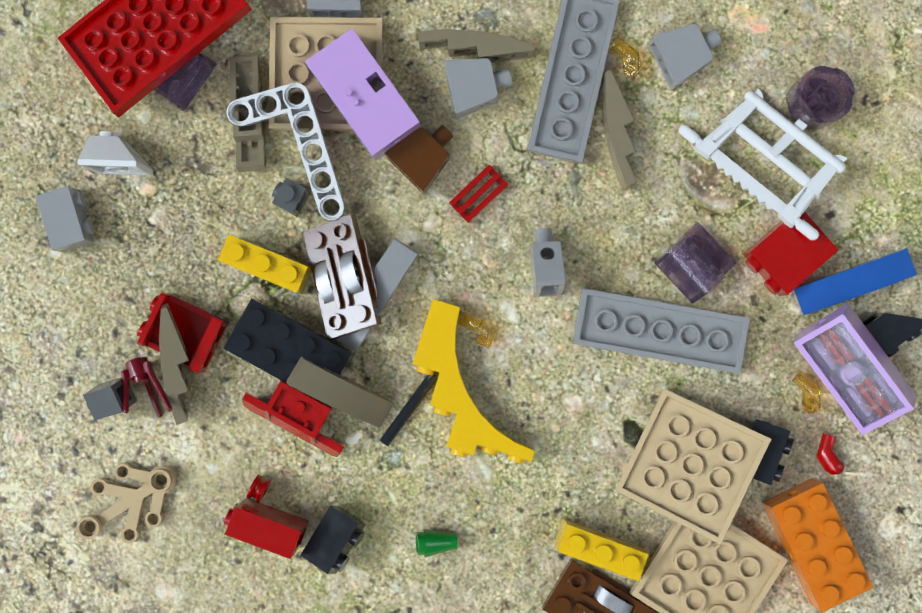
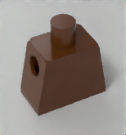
[384,125,454,195]

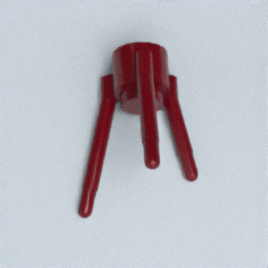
[120,357,173,417]

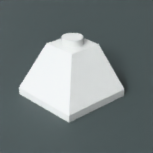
[78,131,154,176]

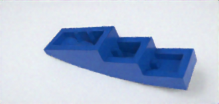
[794,248,917,315]

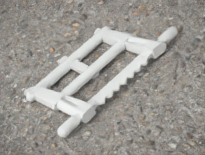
[679,89,848,240]

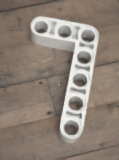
[227,83,345,220]

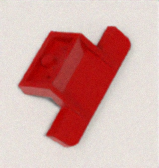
[242,380,344,457]

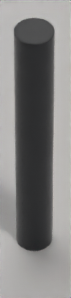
[380,375,438,446]

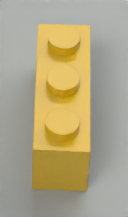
[217,234,312,294]
[554,519,649,582]

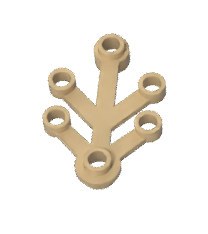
[76,462,177,543]

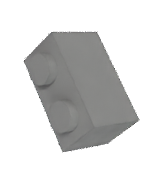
[35,186,95,252]

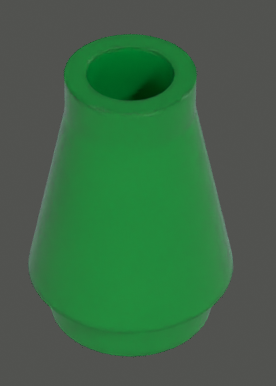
[415,529,458,557]

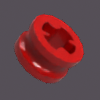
[246,474,271,503]

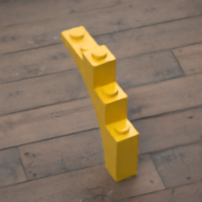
[413,299,535,464]

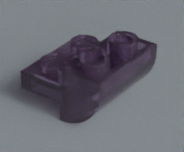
[153,53,217,111]
[654,222,736,304]

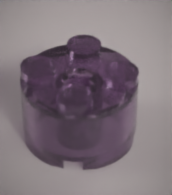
[786,66,855,130]

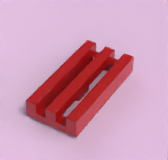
[449,164,509,223]

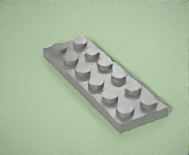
[527,0,620,164]
[572,288,750,374]

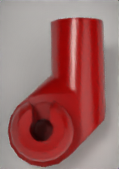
[816,433,845,475]

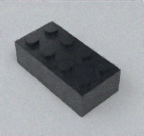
[223,298,355,381]

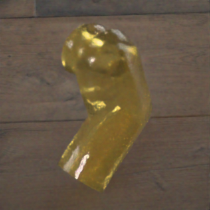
[610,38,641,77]
[459,312,495,348]
[792,371,821,414]

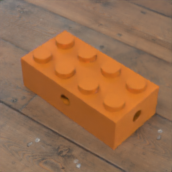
[761,478,874,613]

